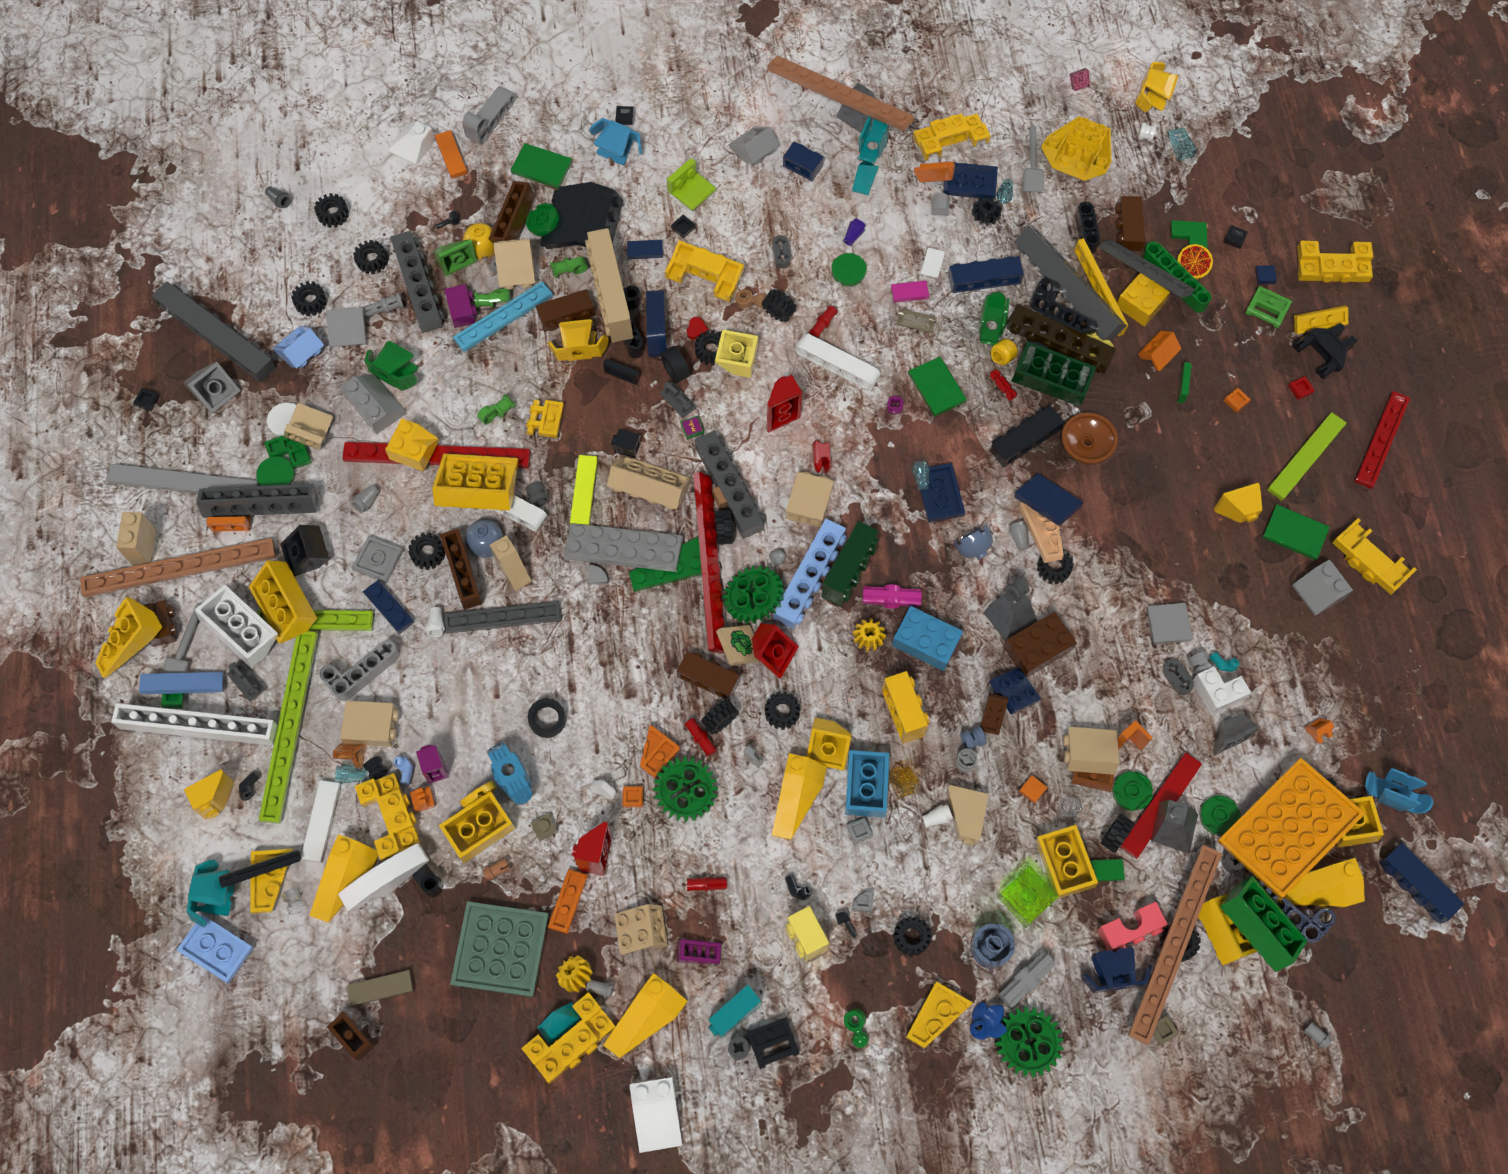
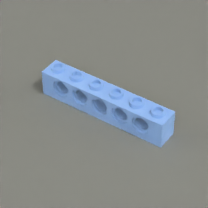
[773,519,847,630]

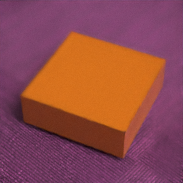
[1223,387,1251,413]
[1019,775,1048,804]
[622,786,643,808]

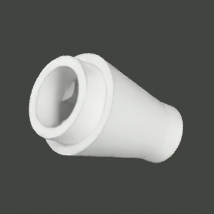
[425,607,445,637]
[922,804,953,828]

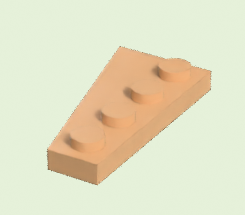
[1019,502,1064,563]

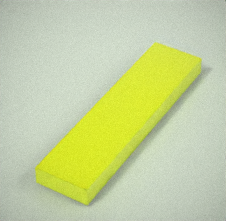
[570,455,598,525]

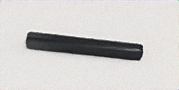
[218,850,301,888]

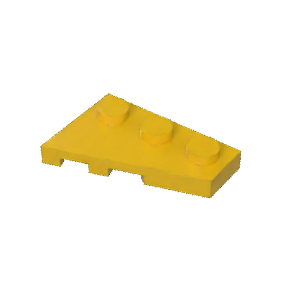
[250,849,293,914]
[906,981,973,1049]

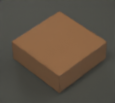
[712,486,727,510]

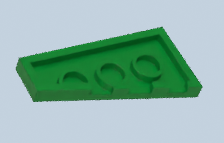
[629,537,702,592]

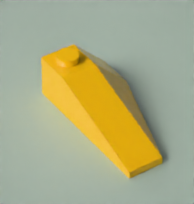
[95,597,162,678]
[772,753,827,840]
[309,834,379,923]
[1277,858,1365,908]
[603,973,688,1058]

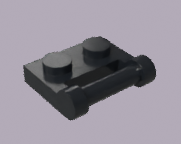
[747,1017,800,1070]

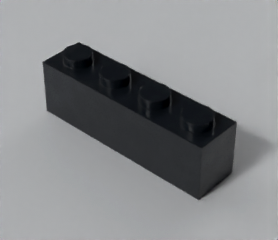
[990,406,1065,468]

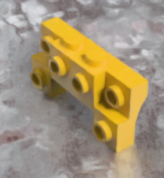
[913,113,991,161]
[665,240,744,302]
[1297,241,1373,283]
[1333,518,1417,595]
[354,773,422,862]
[521,992,616,1084]

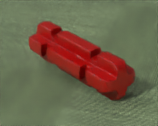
[990,369,1018,401]

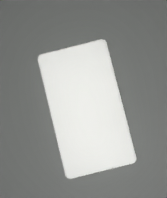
[921,248,945,278]

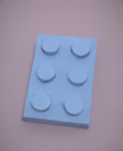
[177,915,254,984]

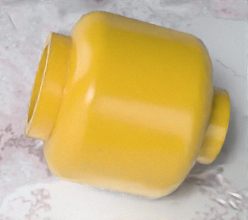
[990,339,1018,366]

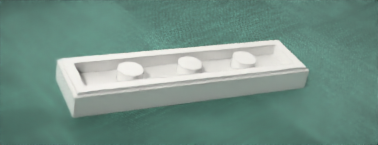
[301,780,341,863]

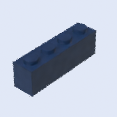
[948,256,1024,293]
[1379,843,1465,924]

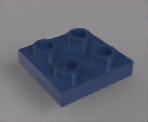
[989,667,1041,715]

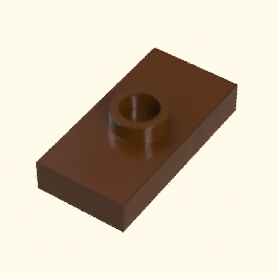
[980,693,1008,735]

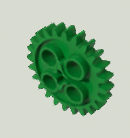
[723,565,785,624]
[652,756,718,823]
[994,1007,1064,1078]

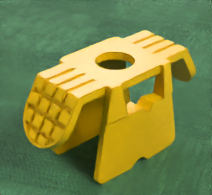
[1135,62,1178,112]
[547,319,609,361]

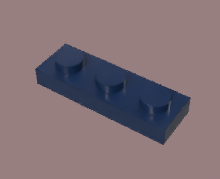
[363,580,414,634]

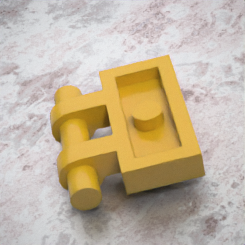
[526,399,564,438]

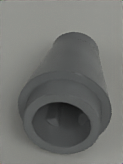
[265,186,291,208]

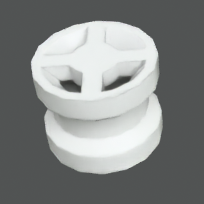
[1138,122,1156,142]

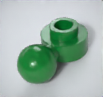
[844,1008,869,1048]

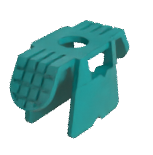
[857,116,890,165]
[186,860,235,927]

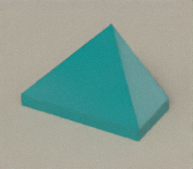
[852,162,879,196]
[537,1002,582,1045]

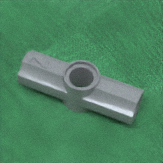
[999,951,1056,1008]

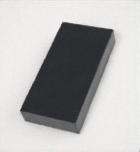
[603,358,640,385]

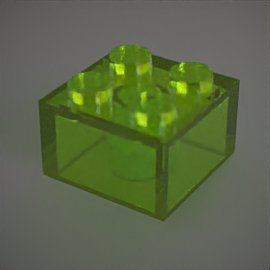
[997,866,1059,928]

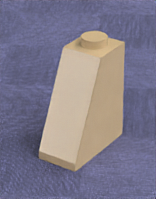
[490,535,532,592]
[946,785,989,846]

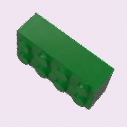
[1220,876,1308,973]

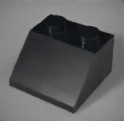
[280,525,329,577]

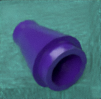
[843,219,866,246]

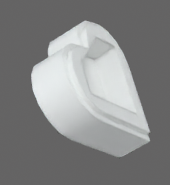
[590,780,616,800]

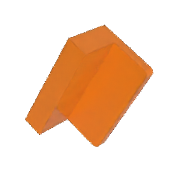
[914,161,955,182]
[1138,331,1181,371]
[206,516,251,532]
[1117,720,1153,751]

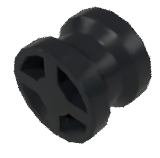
[363,756,389,780]

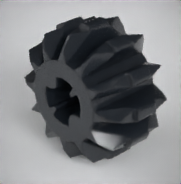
[972,195,1002,226]

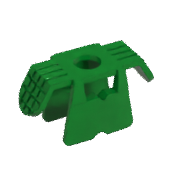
[978,292,1009,345]
[365,341,418,391]

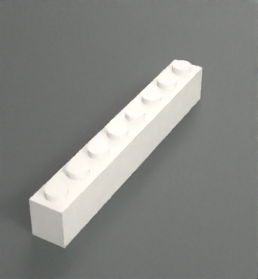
[111,703,278,746]

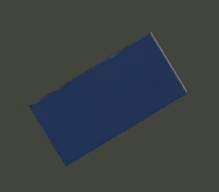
[627,239,663,260]

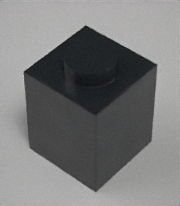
[611,429,641,458]

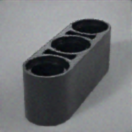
[1075,201,1100,254]

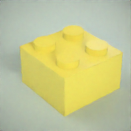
[785,906,829,962]

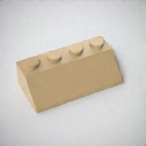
[607,455,692,510]

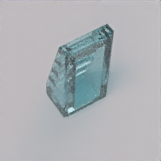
[1167,128,1197,161]

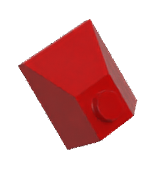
[752,623,799,679]

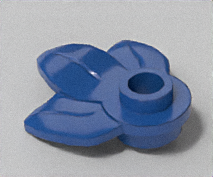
[970,1002,1007,1040]

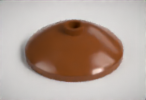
[1061,412,1118,464]

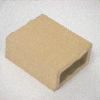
[493,238,536,289]
[785,472,834,528]
[116,512,157,565]
[340,701,399,747]
[1063,727,1119,775]

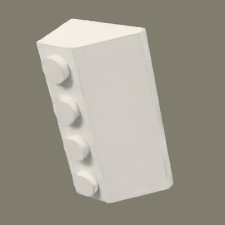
[195,585,278,669]

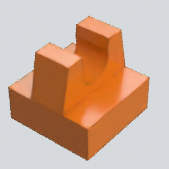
[1305,717,1334,744]
[410,786,436,813]

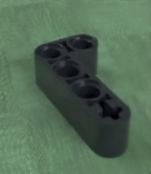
[1030,278,1098,335]
[623,286,644,358]

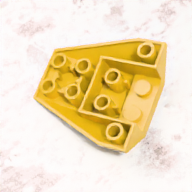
[1041,116,1112,181]

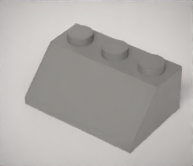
[340,375,406,435]

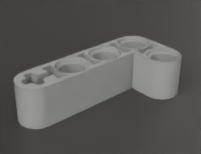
[462,86,516,144]
[319,640,399,701]

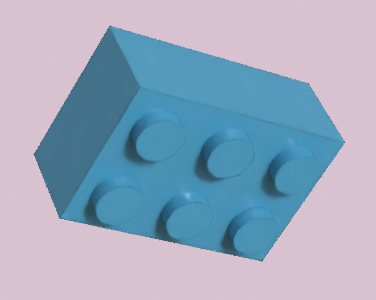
[892,606,963,671]
[845,750,889,818]

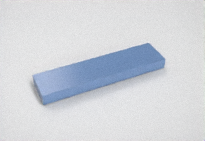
[139,672,224,694]

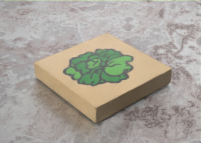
[716,625,759,666]

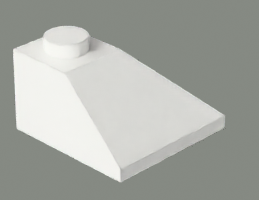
[387,121,435,166]

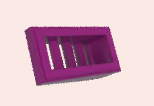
[676,939,721,965]

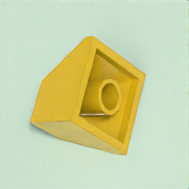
[1214,483,1263,523]
[807,717,852,771]

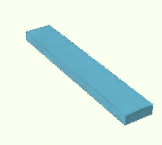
[453,281,553,353]

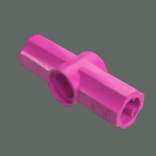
[862,585,922,609]

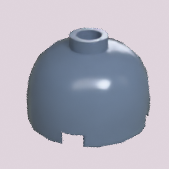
[465,519,503,558]
[953,525,993,560]

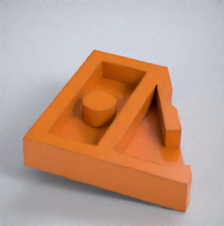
[640,725,681,780]

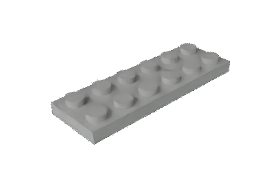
[563,523,683,572]

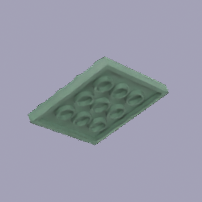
[450,901,549,998]

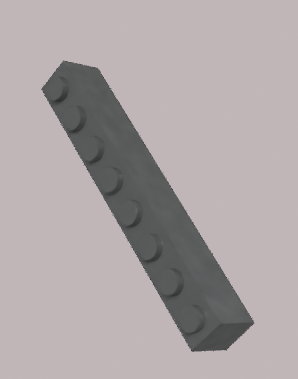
[1014,225,1127,341]
[151,281,276,383]

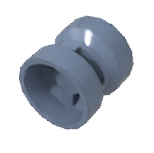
[960,726,986,749]

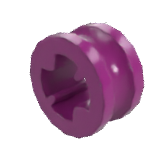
[887,396,904,415]

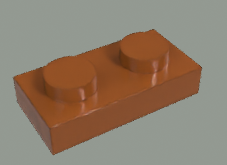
[1071,771,1114,792]

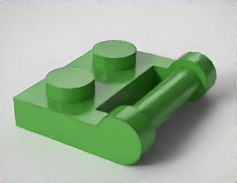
[1245,286,1292,329]

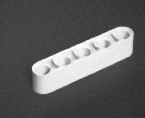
[794,333,881,390]
[491,495,547,532]

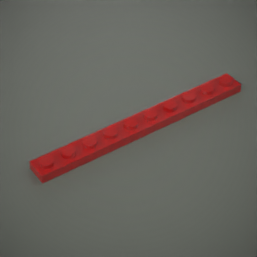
[342,442,530,469]
[693,471,725,654]

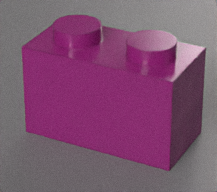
[444,284,477,328]
[416,745,449,784]

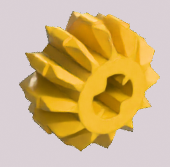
[853,618,886,652]
[556,955,593,993]

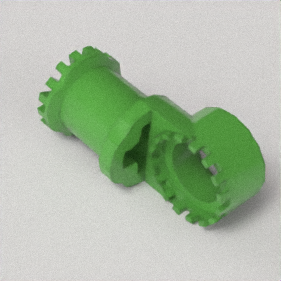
[550,256,588,278]
[474,288,510,309]
[477,394,515,425]

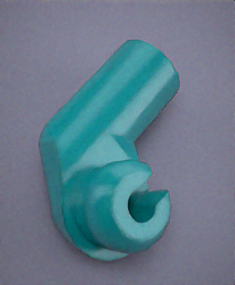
[1209,652,1240,672]

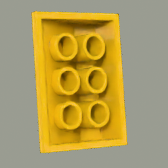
[432,454,518,511]

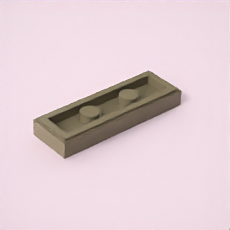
[347,970,414,1007]

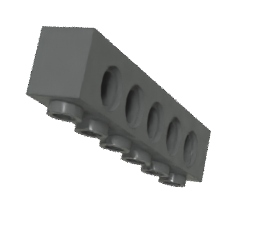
[390,230,444,333]
[694,431,765,539]
[196,484,318,518]

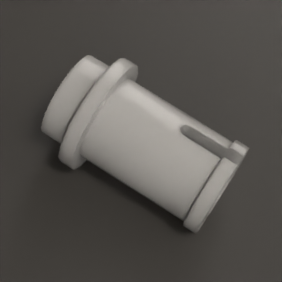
[586,979,614,999]
[1303,1022,1332,1049]

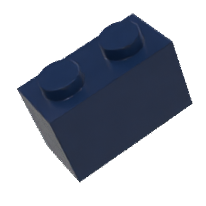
[783,142,824,181]

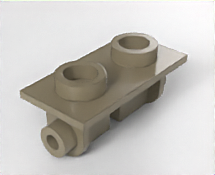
[897,308,935,333]

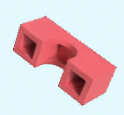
[1097,902,1168,952]

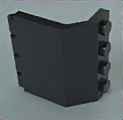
[540,182,623,249]

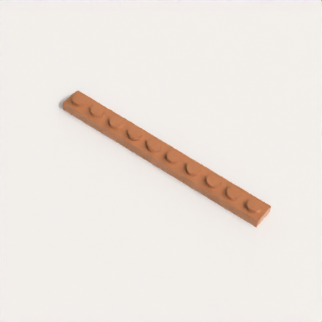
[767,55,914,131]
[80,538,276,597]
[1127,845,1222,1045]

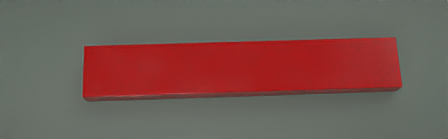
[1354,391,1410,489]
[1120,752,1202,859]

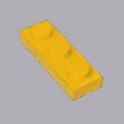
[1294,305,1349,334]

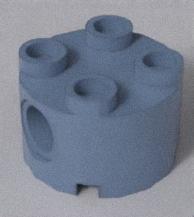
[970,924,1015,970]

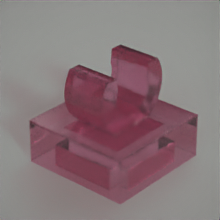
[1069,68,1090,91]

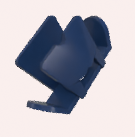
[1081,947,1152,993]

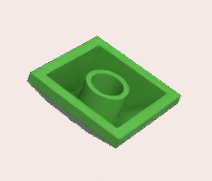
[433,239,477,276]

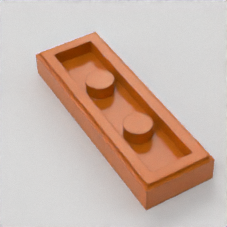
[434,130,468,179]
[548,869,588,935]

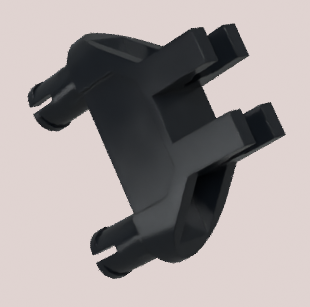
[1293,323,1358,379]

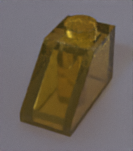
[889,766,920,799]

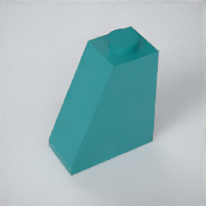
[708,985,761,1039]

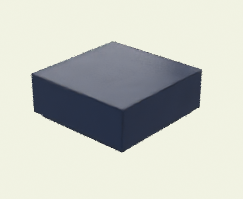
[1255,265,1277,284]

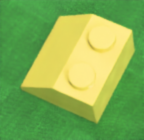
[715,330,758,378]

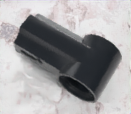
[412,864,443,897]

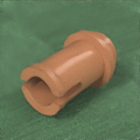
[482,858,510,881]

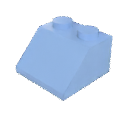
[272,326,324,368]

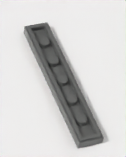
[1099,239,1194,298]
[444,601,561,634]

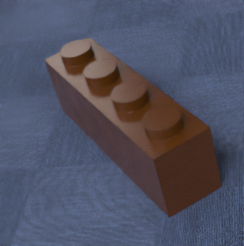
[489,181,536,245]
[440,529,483,610]

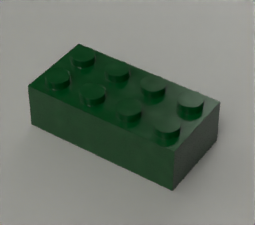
[1012,341,1096,407]
[821,521,880,608]

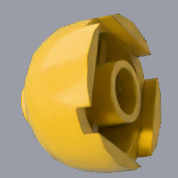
[463,223,495,260]

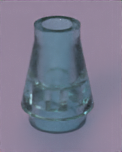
[996,179,1013,204]
[911,461,930,490]
[335,764,365,784]

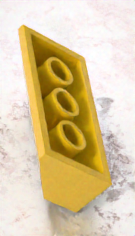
[249,560,317,644]

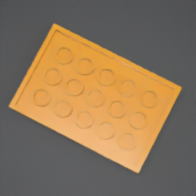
[1218,758,1366,900]

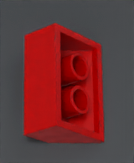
[766,375,802,433]
[572,822,612,876]

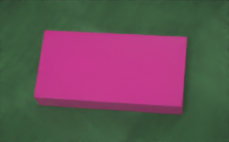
[891,280,929,303]

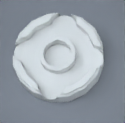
[267,403,296,437]

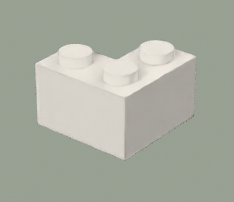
[1193,666,1251,715]

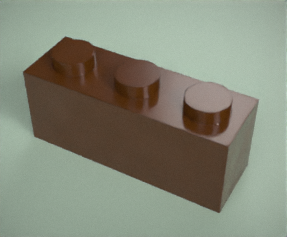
[1115,196,1145,251]
[535,289,595,332]
[677,651,740,700]

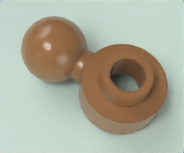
[735,289,766,308]

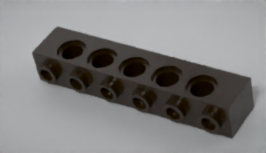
[1007,304,1116,374]

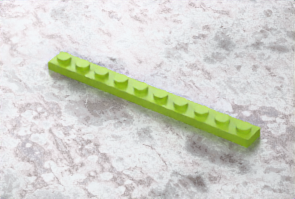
[259,631,318,824]

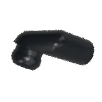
[239,771,259,801]
[785,875,812,900]

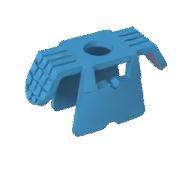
[589,118,642,165]
[487,742,532,804]
[1365,768,1433,814]

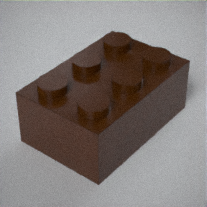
[1003,611,1077,678]

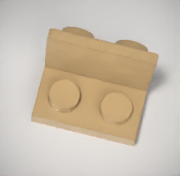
[284,403,333,450]
[614,904,668,955]

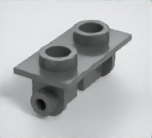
[660,381,697,418]
[226,662,266,702]

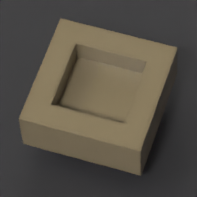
[530,813,558,842]
[1153,1016,1179,1045]

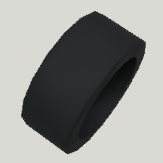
[660,346,690,383]
[527,698,566,738]

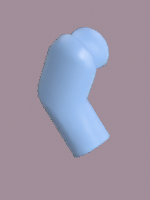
[393,756,413,785]

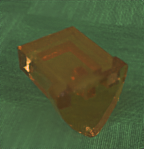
[333,743,364,769]

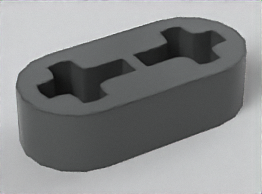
[772,235,791,269]
[1163,660,1194,695]

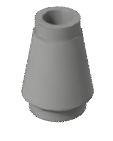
[351,485,379,512]
[1009,521,1030,551]

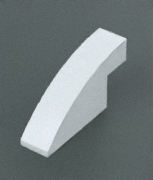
[338,844,429,911]

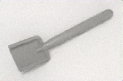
[1022,125,1044,193]
[162,603,201,673]

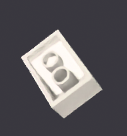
[629,1077,682,1153]

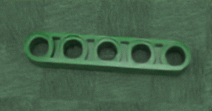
[1142,241,1212,313]

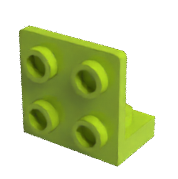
[667,158,716,211]

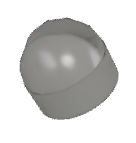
[769,550,785,567]

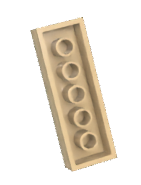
[585,228,633,343]

